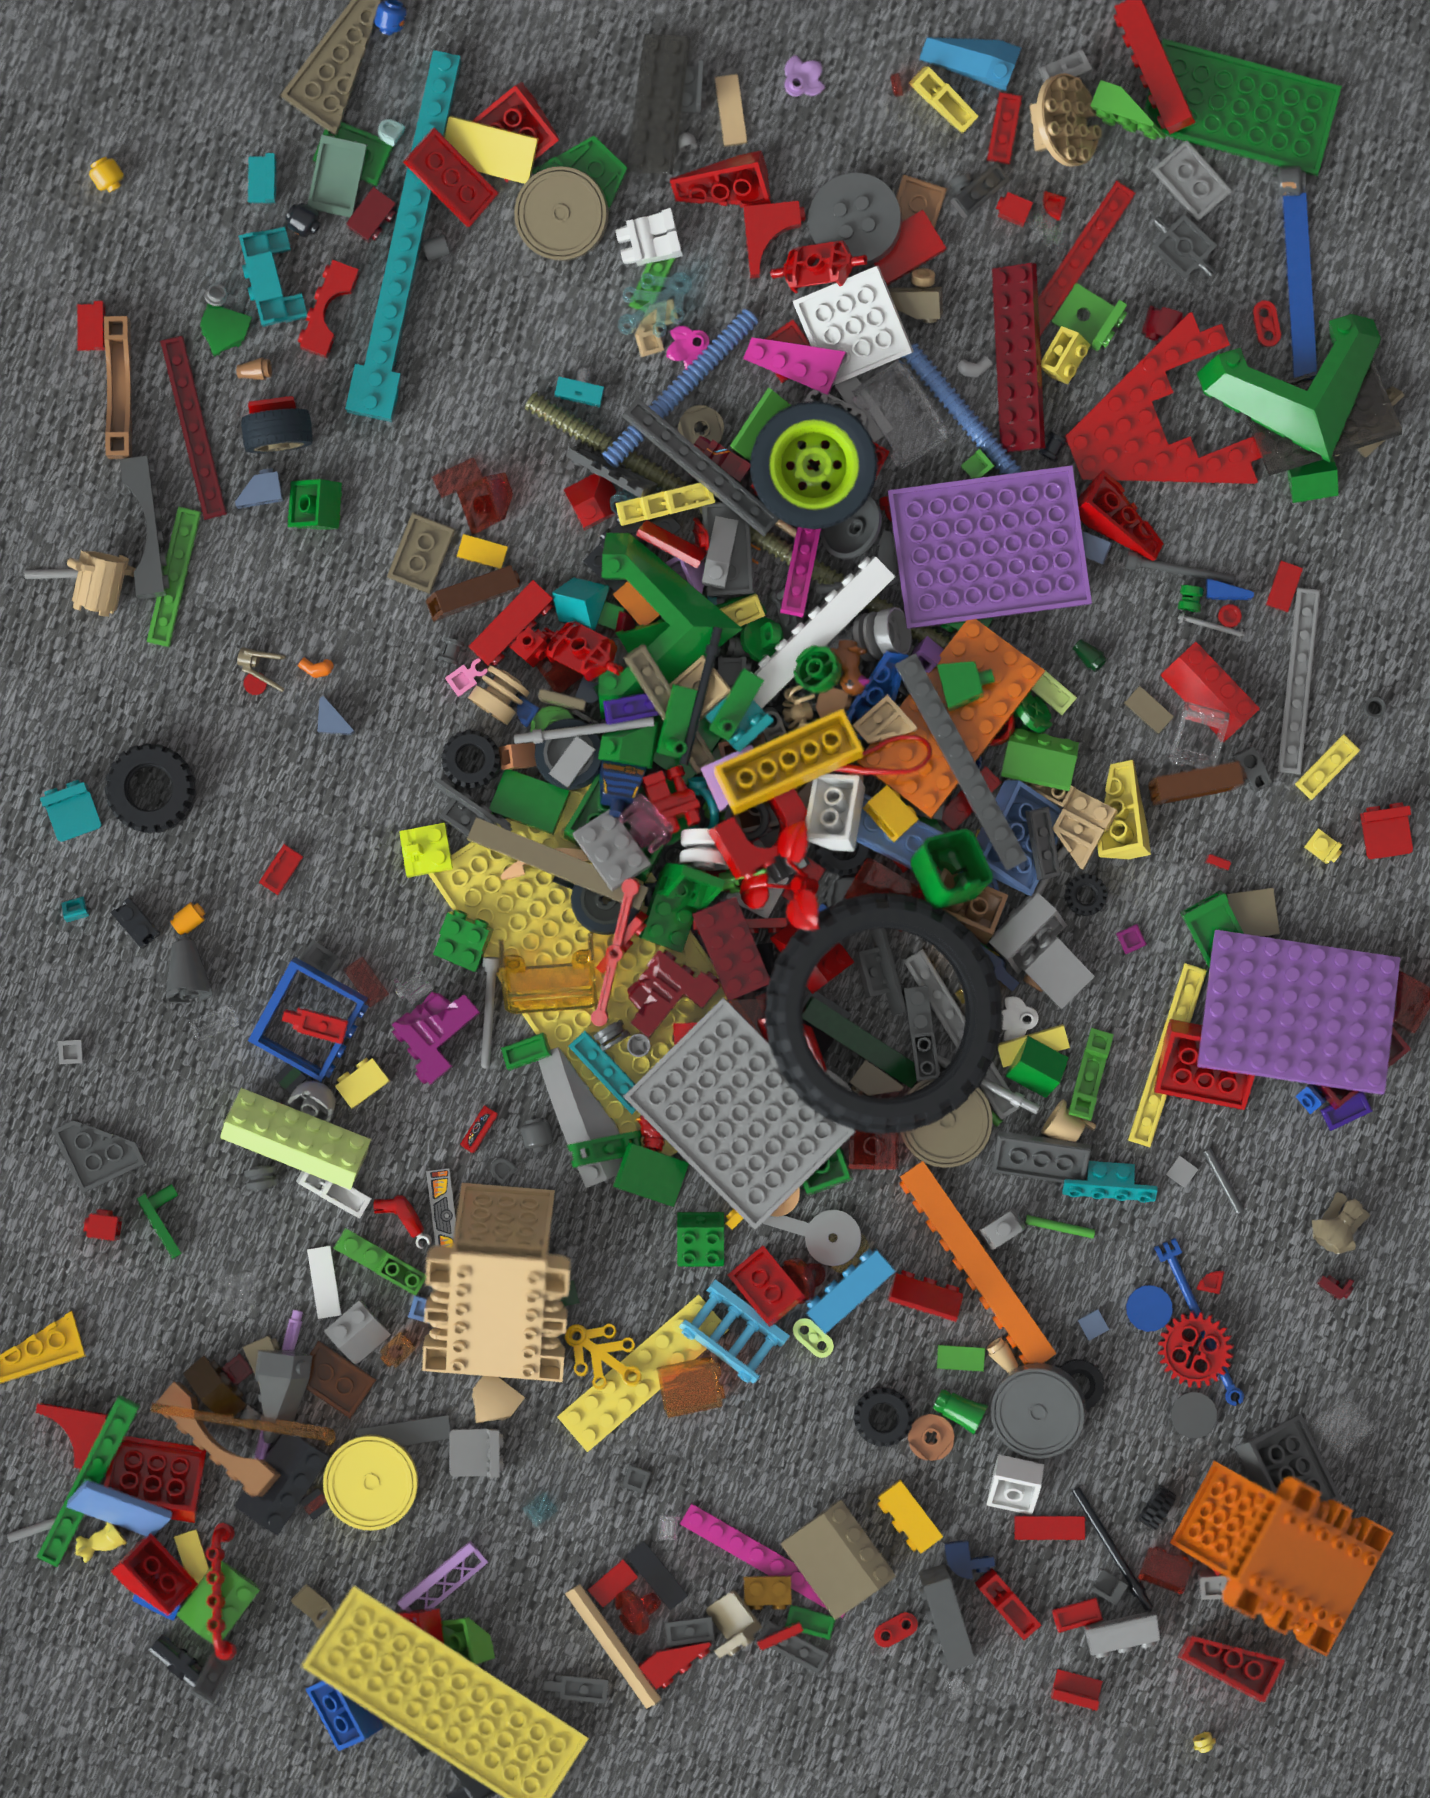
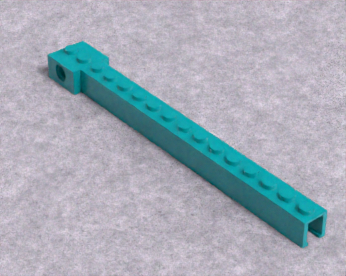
[345,50,462,422]

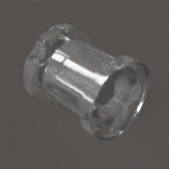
[658,1515,680,1541]

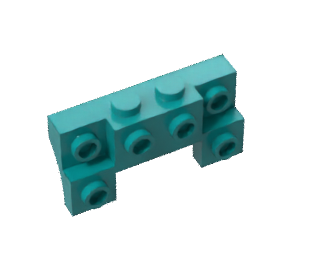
[239,227,307,327]

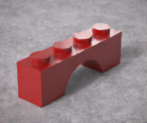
[298,260,360,359]

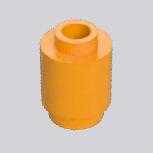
[170,902,206,936]

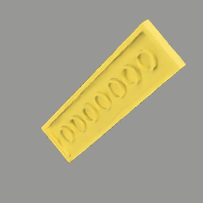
[557,1294,729,1452]

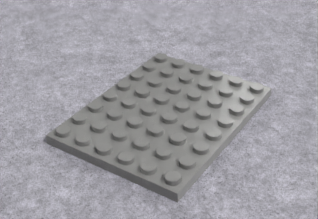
[623,997,855,1230]

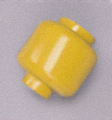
[89,156,124,193]

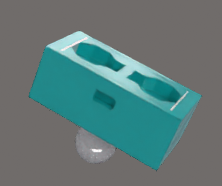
[554,367,604,408]

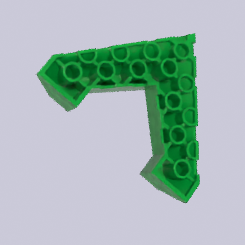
[1197,314,1381,463]
[598,533,743,719]

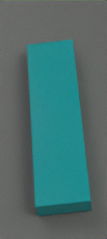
[568,1031,636,1114]

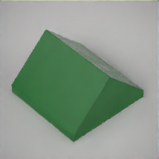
[1285,453,1338,503]
[1005,1036,1068,1098]

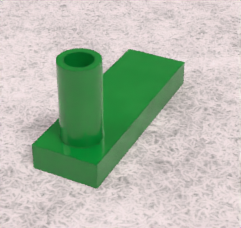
[708,668,764,741]
[656,684,697,758]
[136,1184,182,1259]

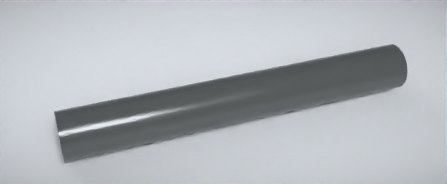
[1203,1148,1244,1214]

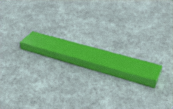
[147,506,201,647]

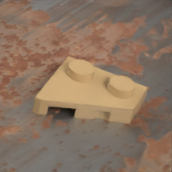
[852,694,918,744]
[1053,808,1105,870]

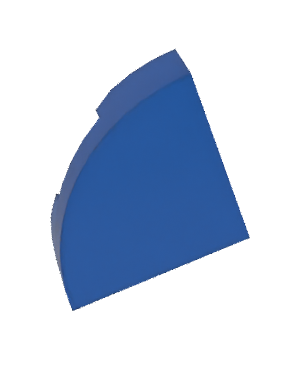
[517,696,540,728]

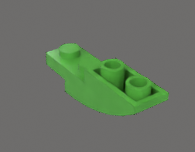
[334,1228,426,1296]

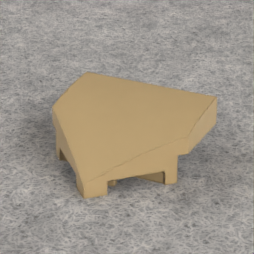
[472,1376,525,1423]

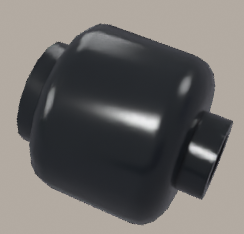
[285,203,321,237]

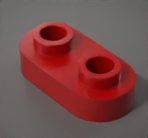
[1252,300,1281,348]
[874,1612,918,1647]

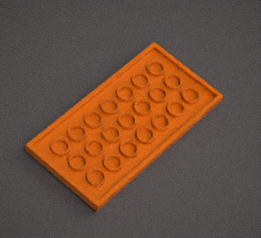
[857,619,1045,819]

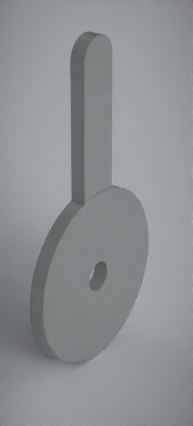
[763,1210,861,1266]

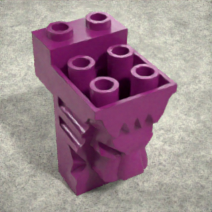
[392,992,481,1085]

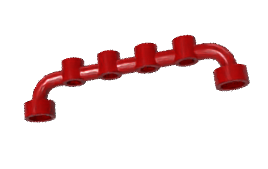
[206,1523,236,1660]

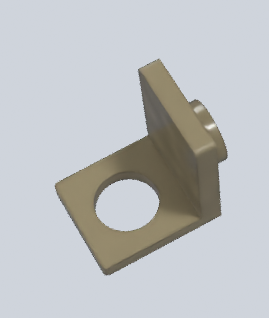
[291,1584,336,1629]

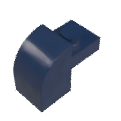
[944,1540,995,1579]

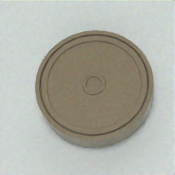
[514,166,609,261]
[900,1079,993,1168]

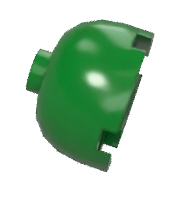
[793,645,842,694]

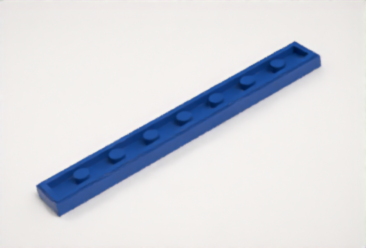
[1282,193,1317,379]

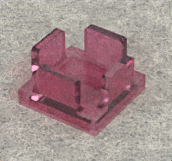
[619,794,673,854]

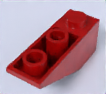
[639,1641,711,1689]

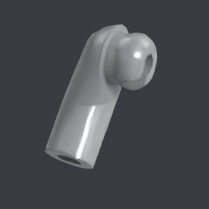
[957,356,993,378]

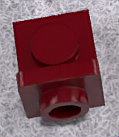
[1316,1275,1354,1300]

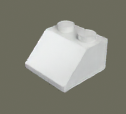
[987,1454,1044,1515]

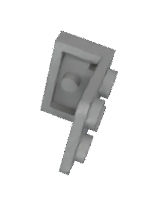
[449,1429,504,1478]

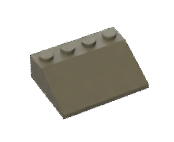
[780,1500,896,1620]

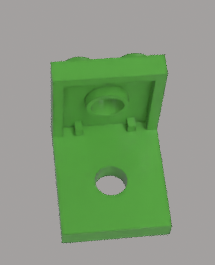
[1051,283,1127,352]

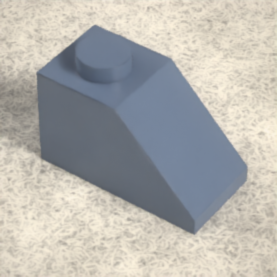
[235,469,283,509]

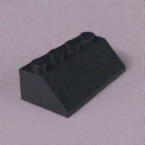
[234,1427,329,1536]

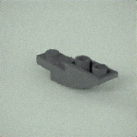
[904,986,940,1081]

